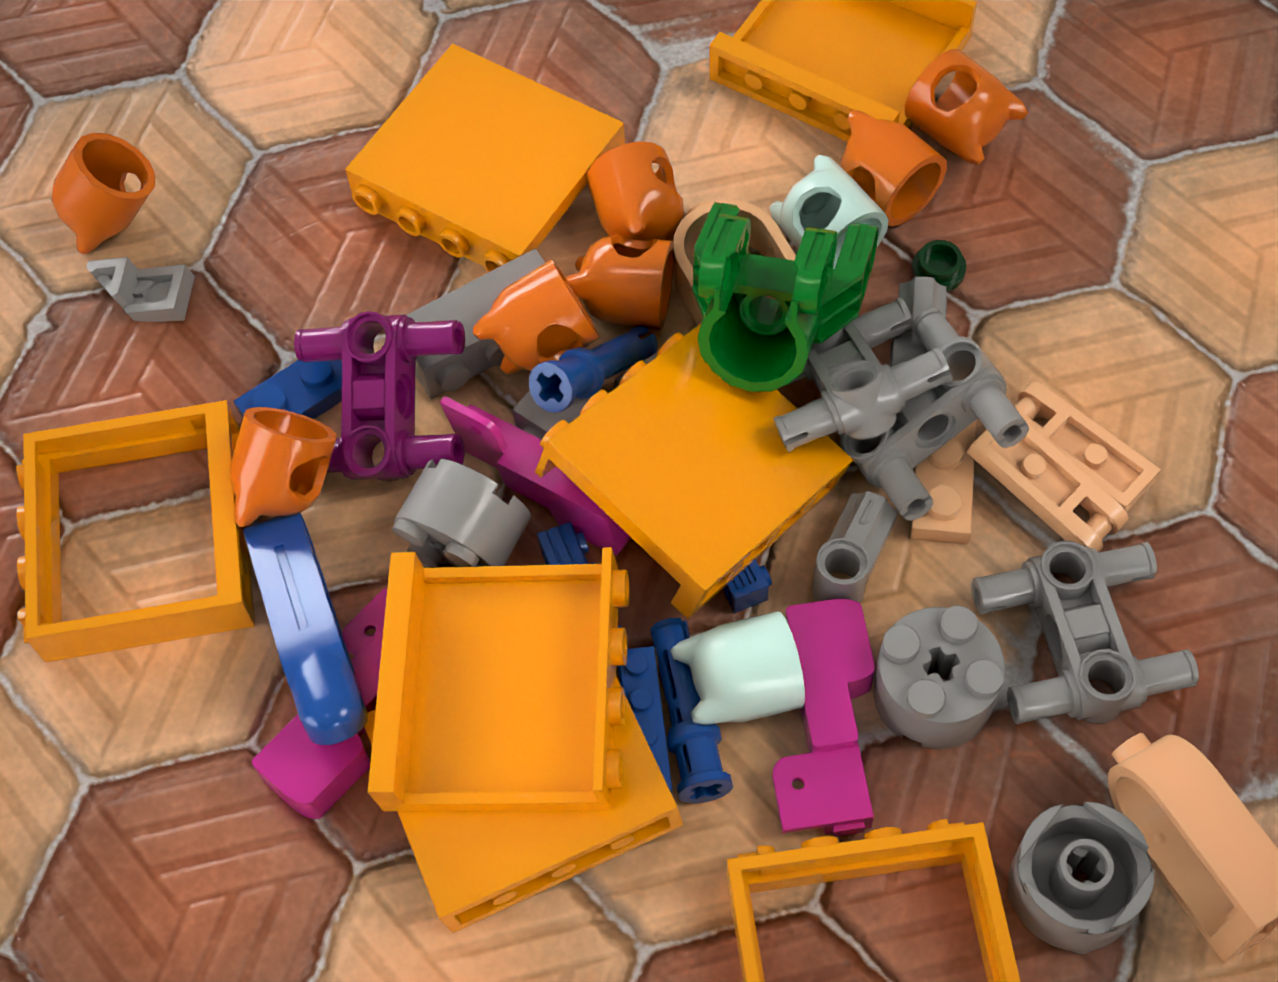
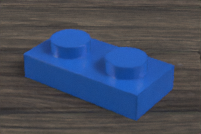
[233,360,342,419]

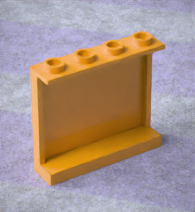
[709,0,977,142]
[345,43,625,272]
[535,324,853,619]
[368,547,629,811]
[364,677,684,933]

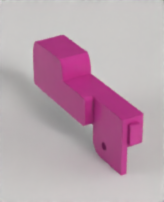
[440,396,631,556]
[252,588,387,819]
[772,599,875,837]

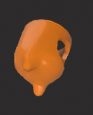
[905,49,1029,165]
[840,110,947,227]
[51,133,155,254]
[587,141,684,241]
[566,235,674,330]
[473,259,601,375]
[229,407,337,527]

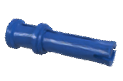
[529,326,658,413]
[650,618,733,803]

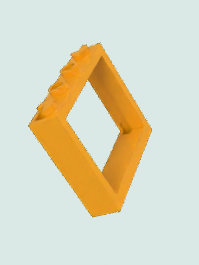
[16,400,255,663]
[727,819,1021,982]

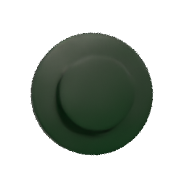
[911,240,967,292]

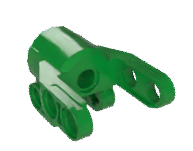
[692,202,879,392]

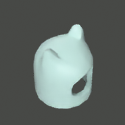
[769,154,889,269]
[670,611,805,725]

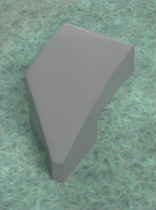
[86,257,195,322]

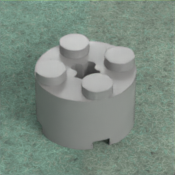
[392,459,531,567]
[873,605,1005,749]
[1008,802,1154,954]

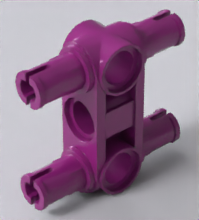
[294,311,465,482]

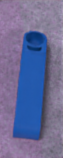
[243,513,368,745]

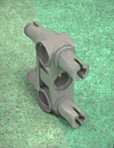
[773,297,953,452]
[840,308,1029,521]
[971,541,1199,724]

